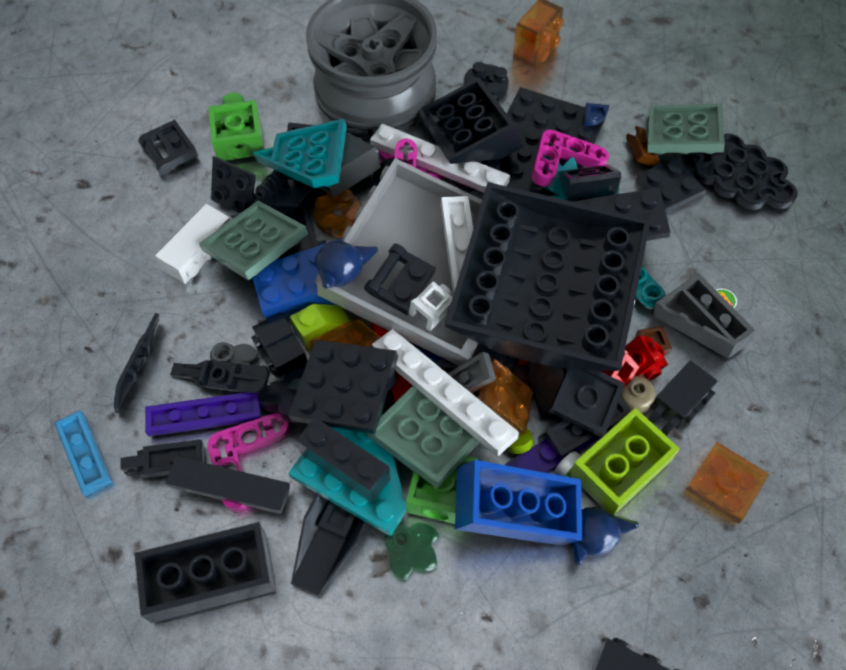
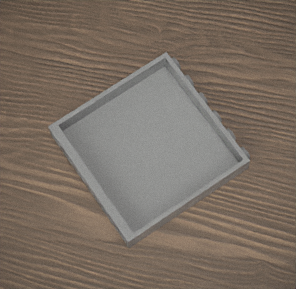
[315,158,482,366]

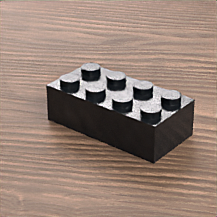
[134,522,276,623]

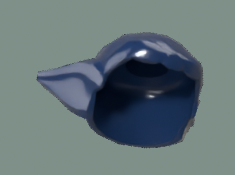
[315,240,378,288]
[572,507,639,565]

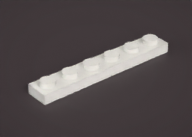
[370,124,510,193]
[372,329,519,457]

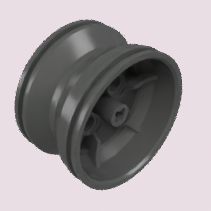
[306,0,437,136]

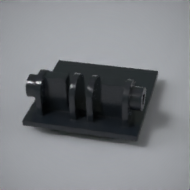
[211,156,257,213]
[251,170,313,209]

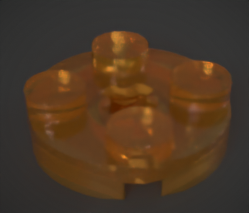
[314,189,362,237]

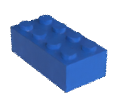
[253,238,342,321]
[455,460,582,546]

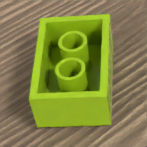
[569,408,680,515]

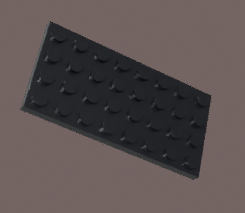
[467,87,606,200]

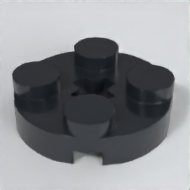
[463,62,509,100]

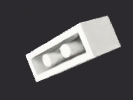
[155,204,230,284]

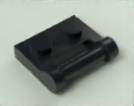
[138,119,198,175]
[364,243,436,315]

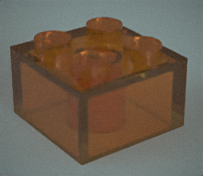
[513,0,564,69]

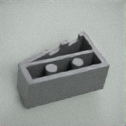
[653,273,756,359]

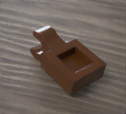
[626,126,660,166]

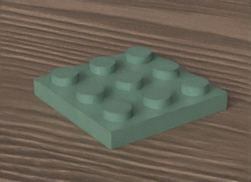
[648,104,725,154]
[199,201,308,280]
[367,386,479,488]

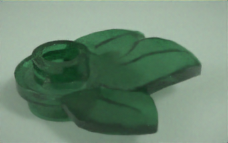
[384,523,440,580]

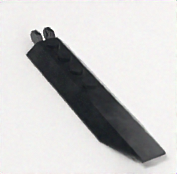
[291,389,398,597]

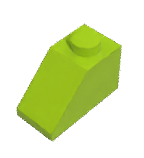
[290,304,353,352]

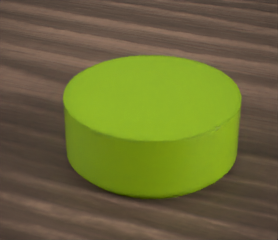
[507,427,534,454]

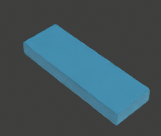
[54,410,113,497]

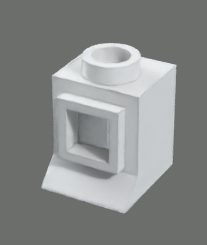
[409,281,453,331]

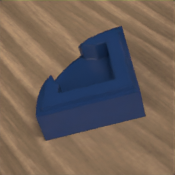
[584,103,609,126]

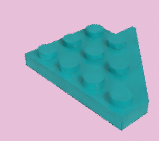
[253,118,347,188]
[288,413,407,537]

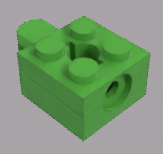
[208,93,264,161]
[406,456,479,524]

